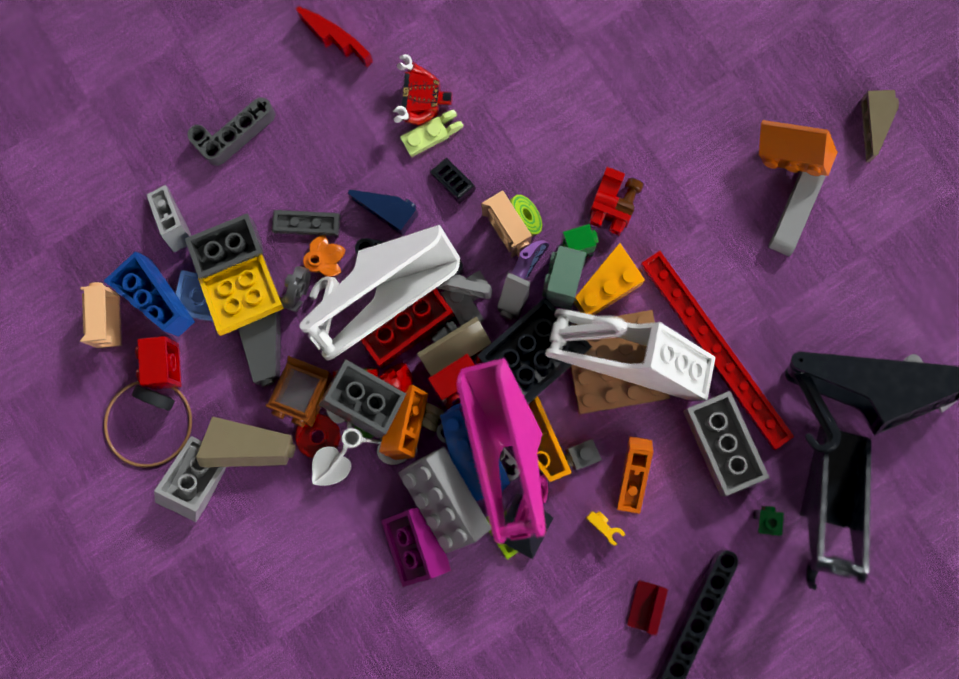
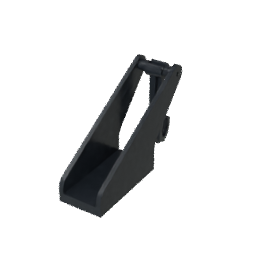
[785,351,959,453]
[799,426,872,590]

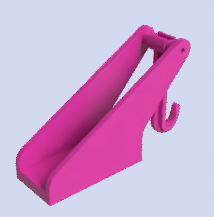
[457,358,548,544]

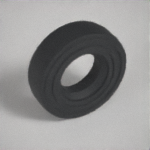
[132,385,175,411]

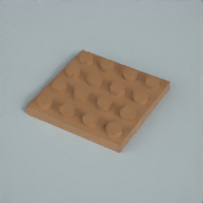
[571,310,670,415]

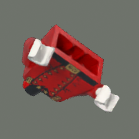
[393,54,452,125]

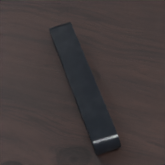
[657,549,739,679]

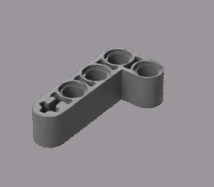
[187,97,276,166]

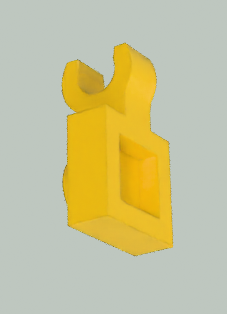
[585,511,625,546]

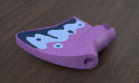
[512,240,549,279]

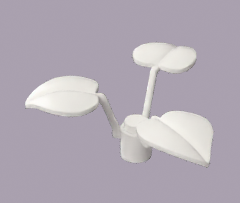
[312,410,417,486]

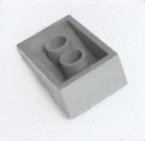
[154,436,226,522]

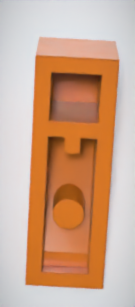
[379,385,428,460]
[617,436,653,514]

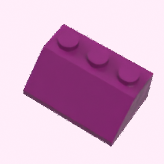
[381,507,451,587]

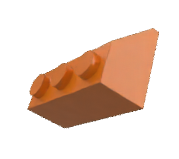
[759,120,838,176]

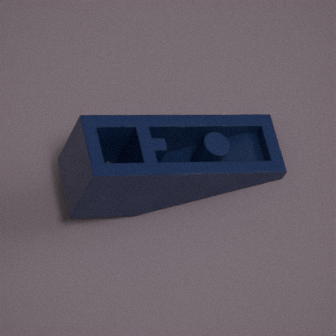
[348,189,418,236]

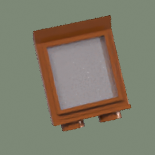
[266,356,333,428]

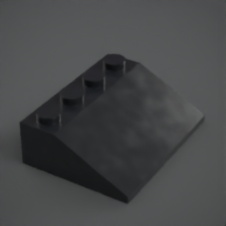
[476,298,592,404]

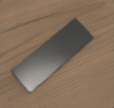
[272,210,341,236]

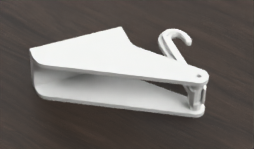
[300,225,460,360]
[545,309,715,401]

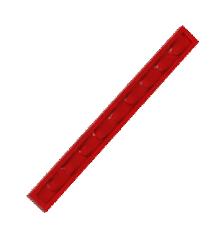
[641,251,794,450]

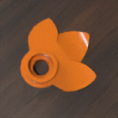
[303,235,345,277]

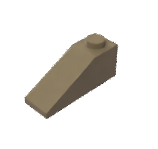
[861,90,899,162]

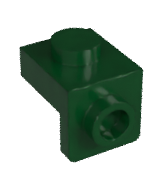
[753,506,784,536]

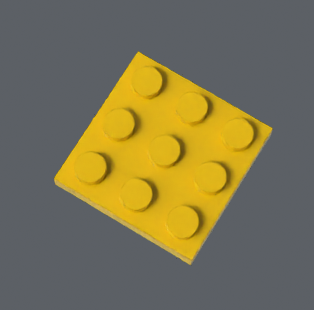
[198,255,284,336]

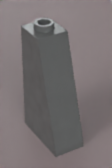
[238,296,281,387]

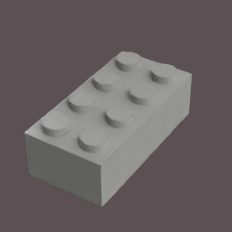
[683,391,769,496]
[398,447,491,554]

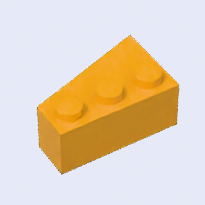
[574,243,645,315]

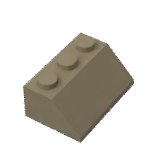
[417,317,491,376]

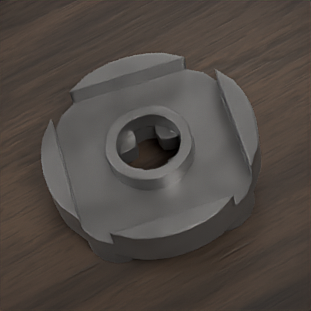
[281,266,311,312]

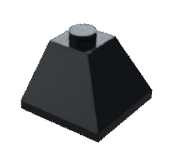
[492,493,553,559]

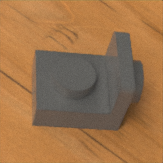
[565,439,601,471]

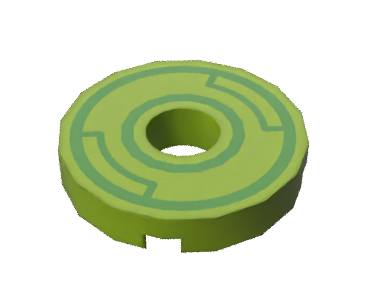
[510,195,542,237]

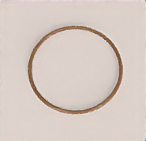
[104,381,192,468]

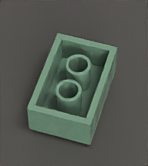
[542,246,586,310]

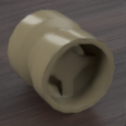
[422,403,445,433]

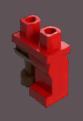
[589,167,644,236]

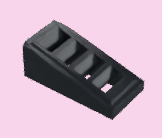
[430,158,476,204]

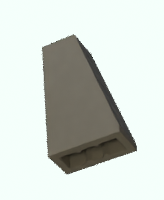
[196,416,296,468]

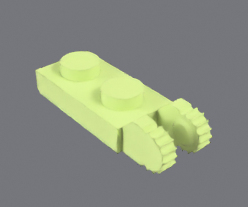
[400,110,463,157]

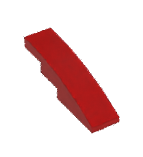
[295,6,373,67]

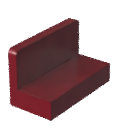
[627,580,669,636]

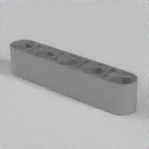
[768,171,826,257]

